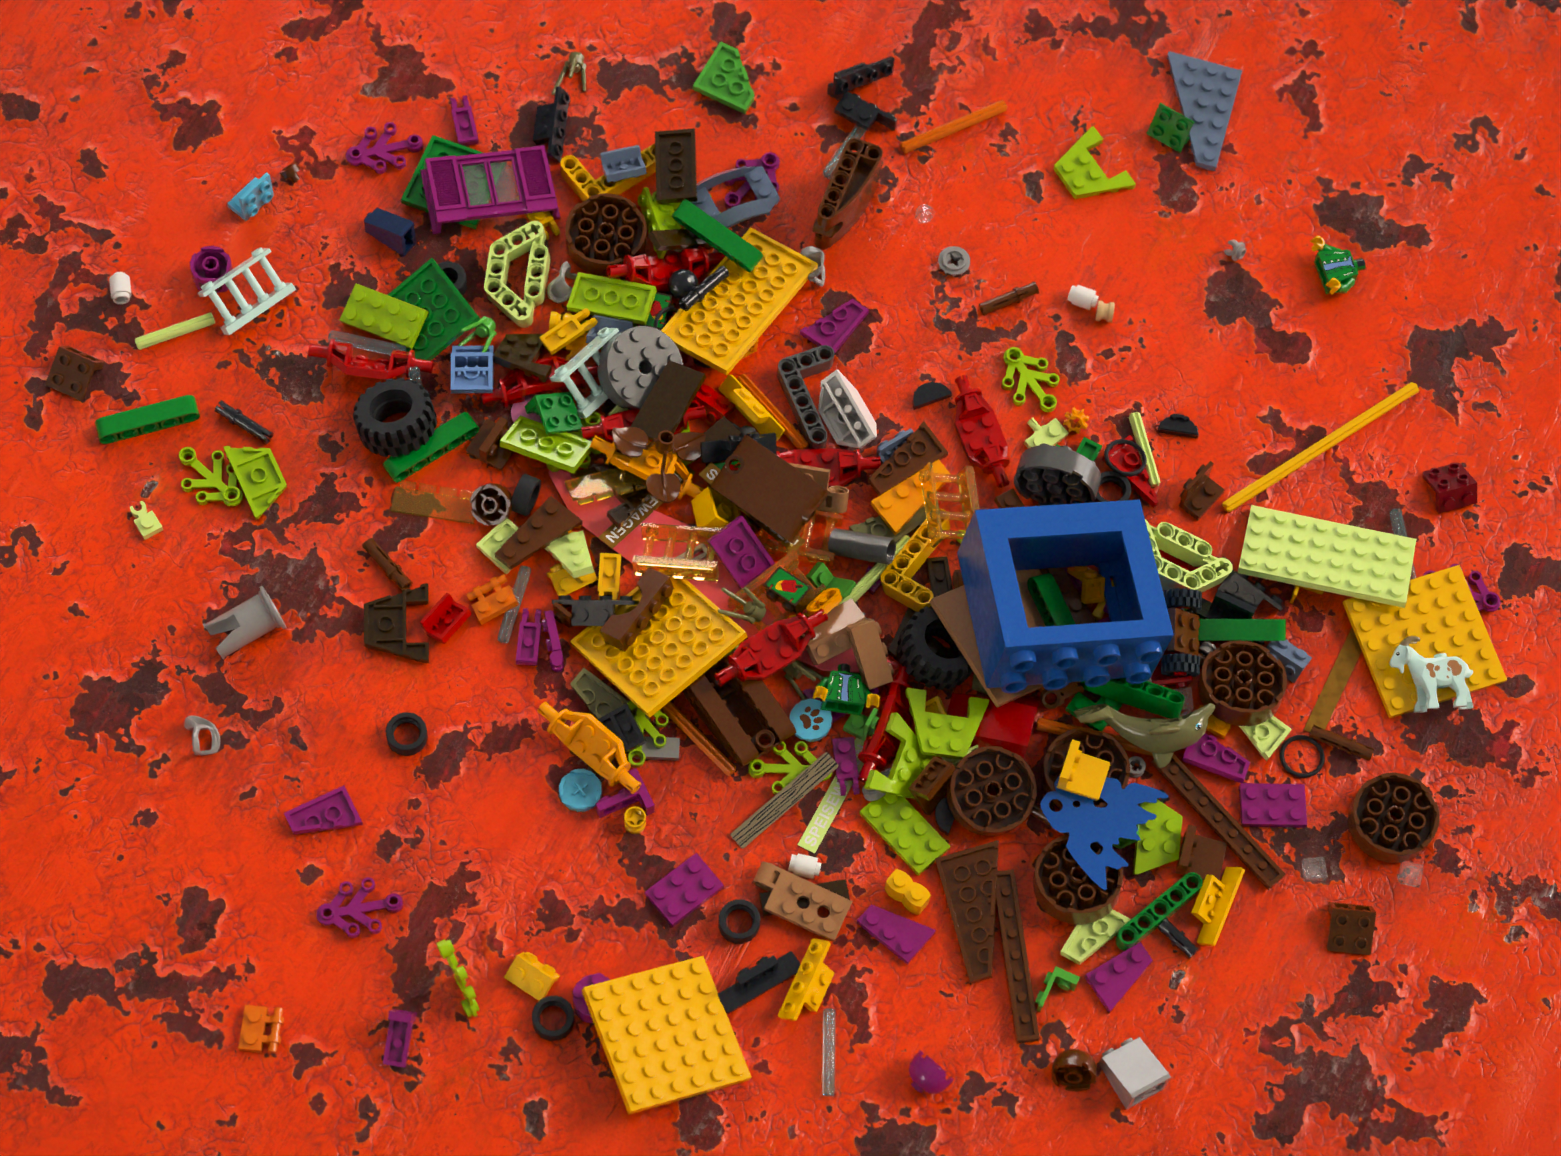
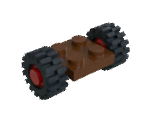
[1161,588,1202,677]

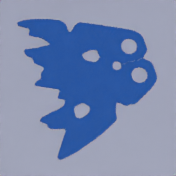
[1040,774,1169,890]

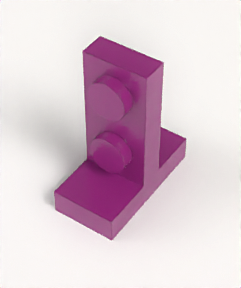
[596,768,655,818]
[383,1009,417,1068]

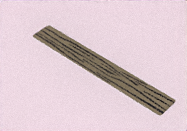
[731,752,838,849]

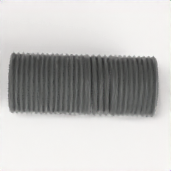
[828,528,896,565]

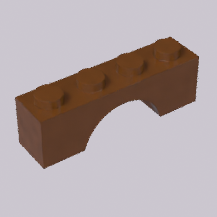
[600,567,674,652]

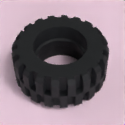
[353,378,437,457]
[897,606,973,690]

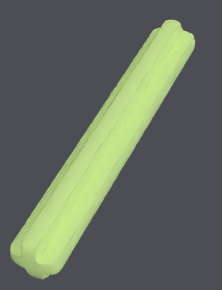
[135,313,215,349]
[1129,412,1160,488]

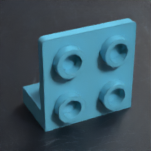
[227,173,274,221]

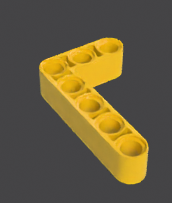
[561,143,656,202]
[880,509,950,612]

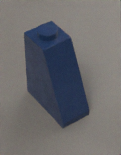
[364,208,416,257]

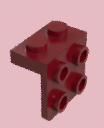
[1423,463,1477,513]

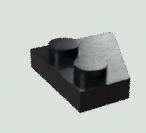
[597,703,647,753]

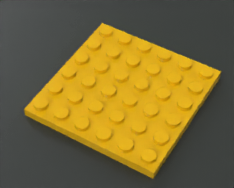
[570,563,748,718]
[1343,565,1507,719]
[581,956,751,1114]

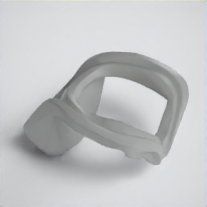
[800,246,825,286]
[547,261,577,303]
[184,715,220,755]

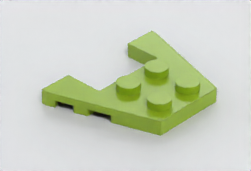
[1053,126,1136,199]
[905,688,989,760]
[864,712,933,800]

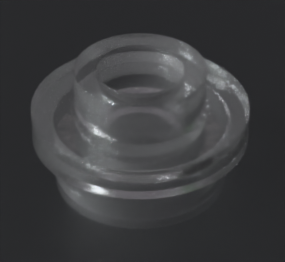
[915,204,935,223]

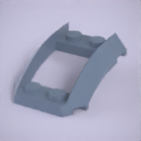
[691,166,780,228]

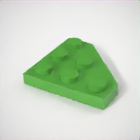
[693,41,755,114]

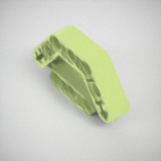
[484,221,551,328]
[1145,519,1233,592]

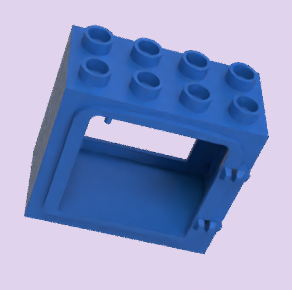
[957,500,1174,693]

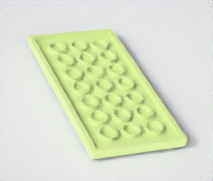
[1238,505,1416,608]

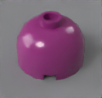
[909,1050,953,1094]

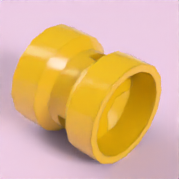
[549,311,572,330]
[624,806,646,834]

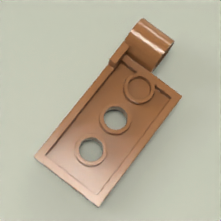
[789,463,849,513]
[753,862,853,942]

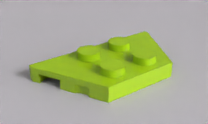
[223,446,287,520]
[1132,799,1183,875]

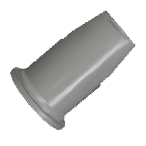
[203,586,287,659]

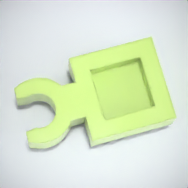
[130,501,163,540]

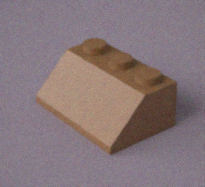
[800,599,866,665]

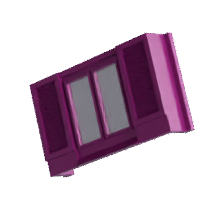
[420,145,560,234]

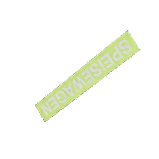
[798,737,864,854]

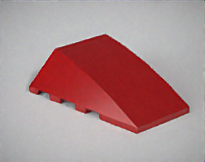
[947,693,1040,759]

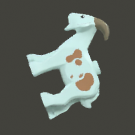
[1389,636,1473,713]

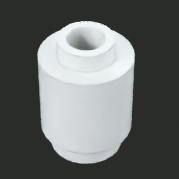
[109,272,132,304]
[1067,285,1099,310]
[788,853,822,879]

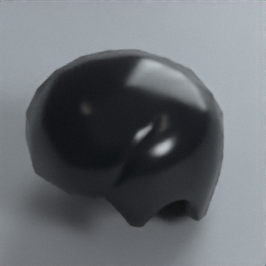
[668,269,699,300]

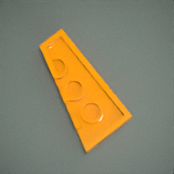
[871,459,951,536]

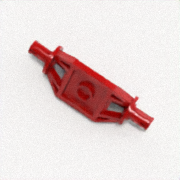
[606,246,725,291]
[308,339,434,380]
[480,356,598,407]
[954,375,1010,488]
[581,405,706,443]
[776,448,881,488]
[714,609,828,686]
[858,664,913,783]

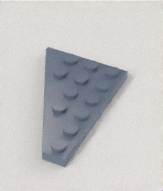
[1167,51,1242,171]

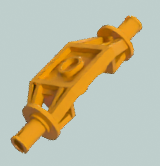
[590,435,704,500]
[537,701,642,794]

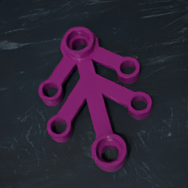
[346,122,423,174]
[724,152,780,209]
[1423,564,1501,612]
[316,877,403,938]

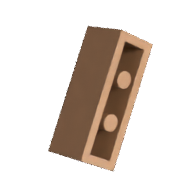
[846,618,894,690]

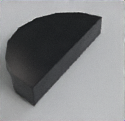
[912,382,952,410]
[1157,414,1199,438]
[934,796,955,835]

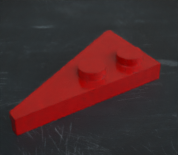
[1102,435,1158,508]

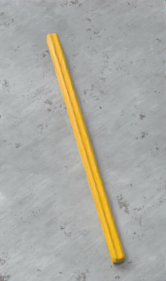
[1222,382,1419,512]

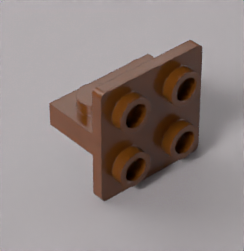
[466,417,514,471]

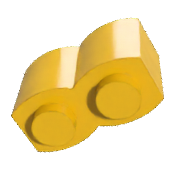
[884,869,931,915]

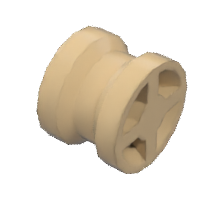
[1095,300,1115,323]

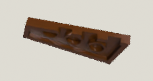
[868,422,948,496]
[495,496,583,569]

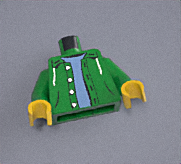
[1310,236,1366,294]
[813,664,880,715]

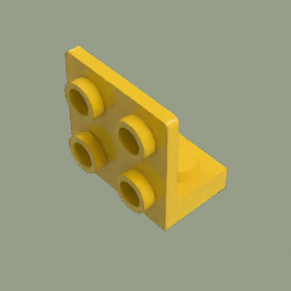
[1057,739,1110,801]

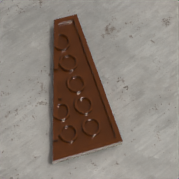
[935,840,999,984]

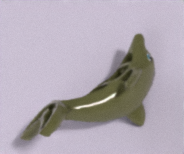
[1074,703,1215,768]

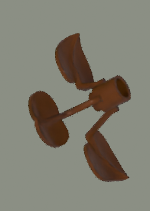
[612,427,706,503]

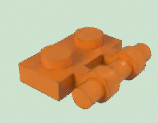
[467,574,519,625]
[238,1005,284,1053]

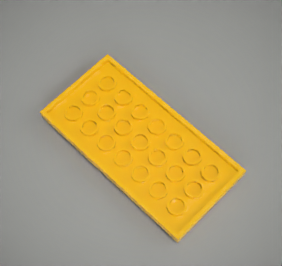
[661,227,818,376]

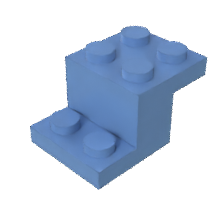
[451,345,494,394]

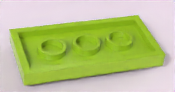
[566,272,657,325]
[339,283,429,349]
[500,415,593,474]
[859,793,951,876]

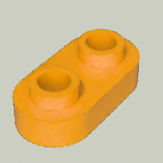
[806,588,842,616]

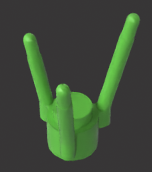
[458,316,497,352]

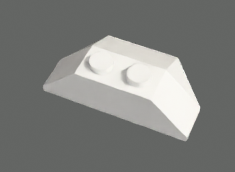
[818,370,877,449]

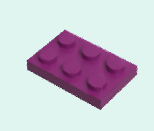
[707,515,777,592]
[1239,783,1307,828]
[645,853,724,927]

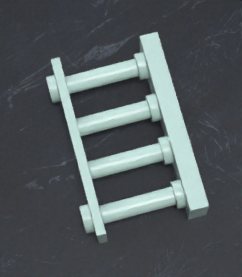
[197,247,296,335]
[550,327,642,418]

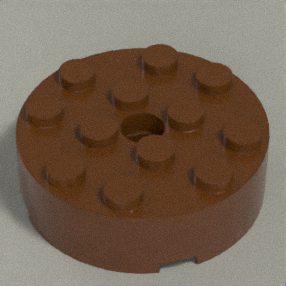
[565,193,647,276]
[1198,640,1287,726]
[1041,728,1130,810]
[946,746,1037,836]
[1348,773,1440,863]
[1033,834,1123,925]

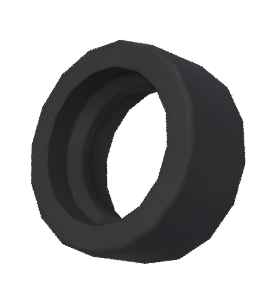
[1095,471,1131,502]
[511,474,541,516]
[386,712,428,756]
[718,899,760,944]
[532,996,574,1041]

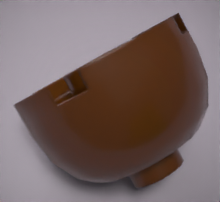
[470,483,513,526]
[1051,1049,1097,1091]

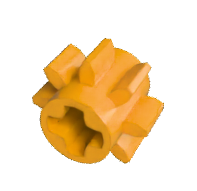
[1063,407,1089,434]

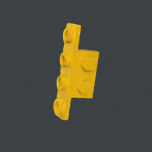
[719,374,785,442]
[1191,867,1245,946]
[778,938,834,1021]

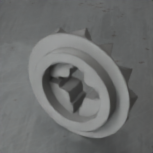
[938,246,970,277]

